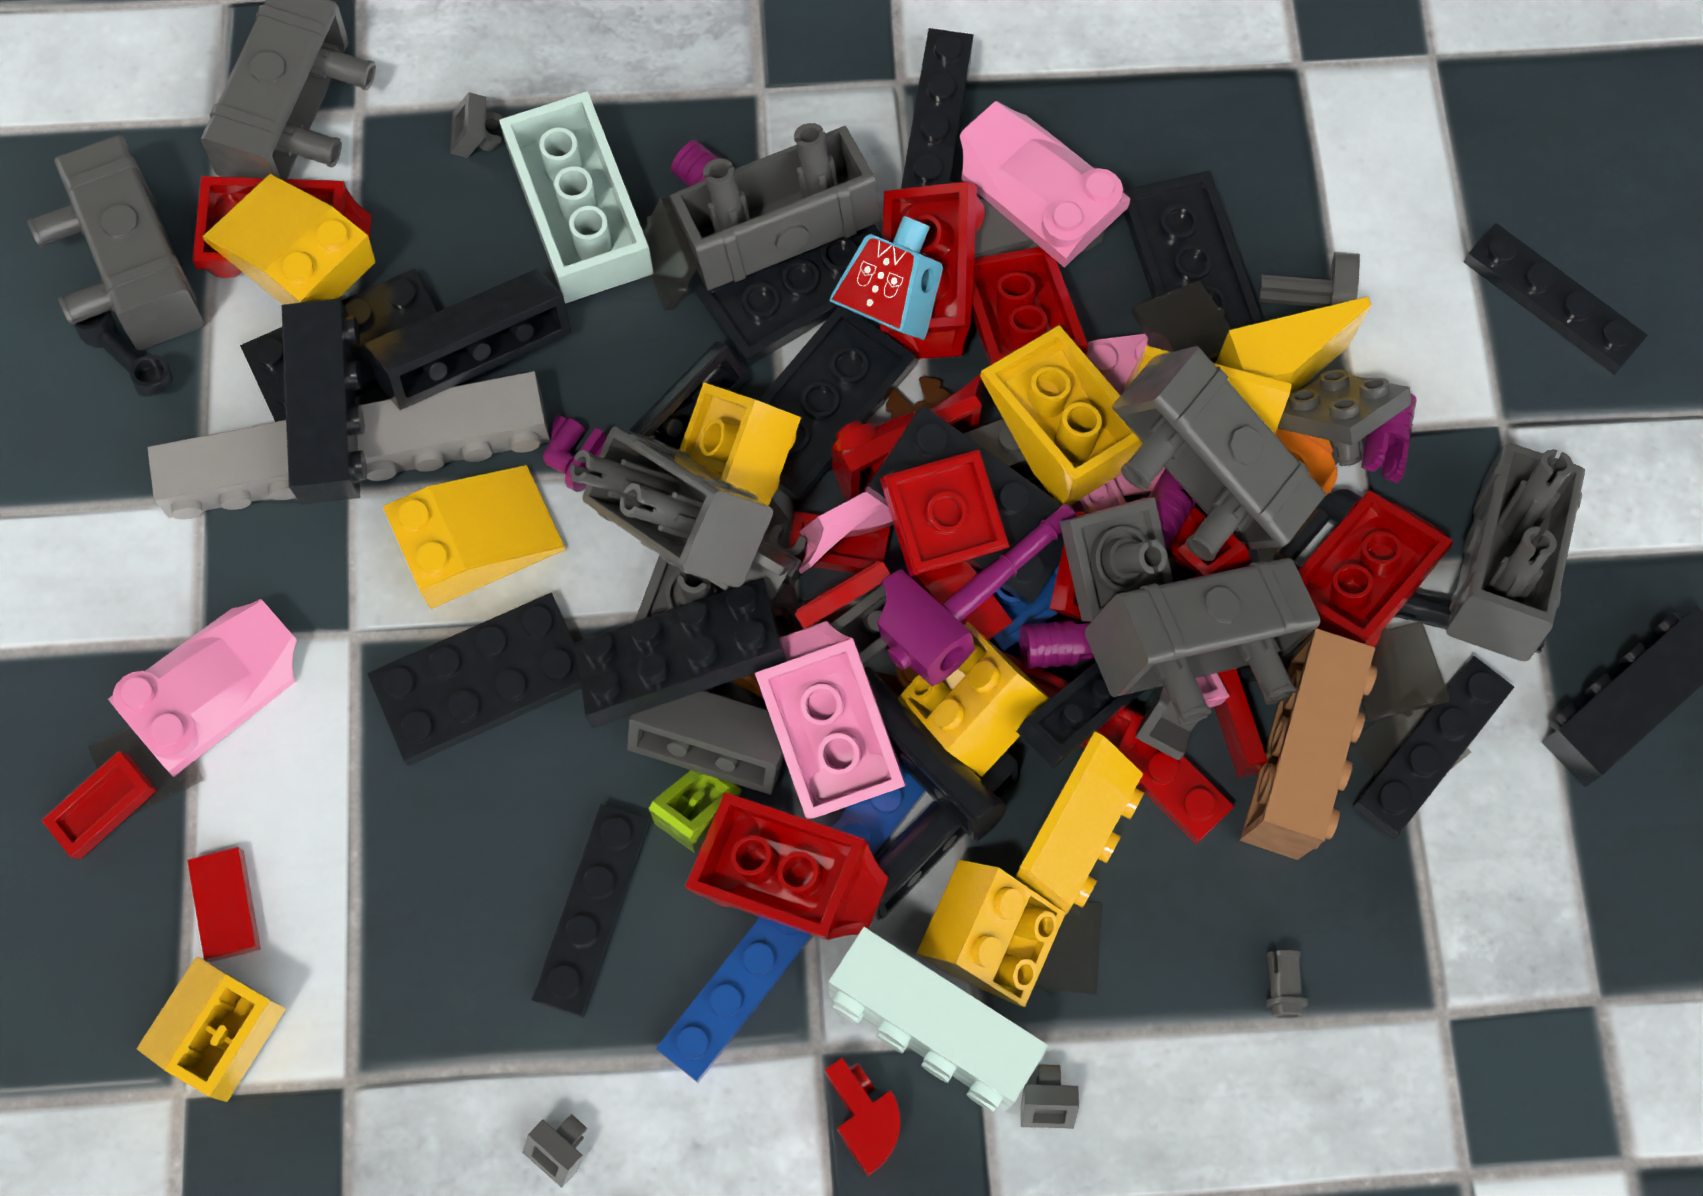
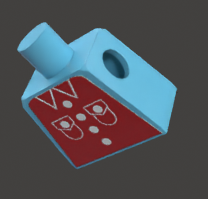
[829,216,943,340]

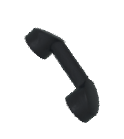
[74,311,173,397]
[1272,489,1363,570]

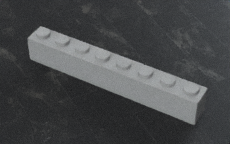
[147,371,550,519]

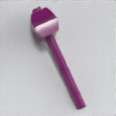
[877,504,1077,686]

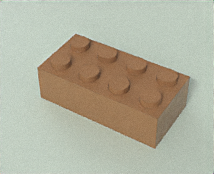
[1239,628,1377,860]

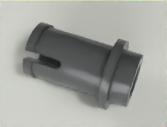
[1266,950,1308,1019]

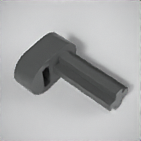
[1258,252,1360,308]

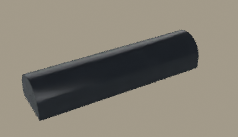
[629,341,750,449]
[864,666,1007,842]
[875,752,1018,921]

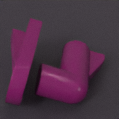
[543,414,607,492]

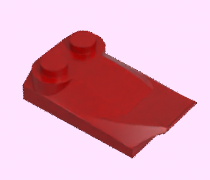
[193,176,371,279]
[880,181,985,360]
[971,247,1088,365]
[832,374,983,501]
[1298,490,1453,647]
[685,792,888,941]

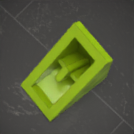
[649,770,742,853]

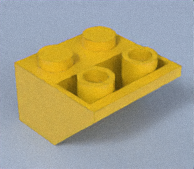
[900,621,1050,777]
[916,860,1066,1008]
[136,956,286,1102]

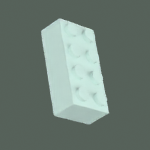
[499,91,654,303]
[829,927,1049,1112]

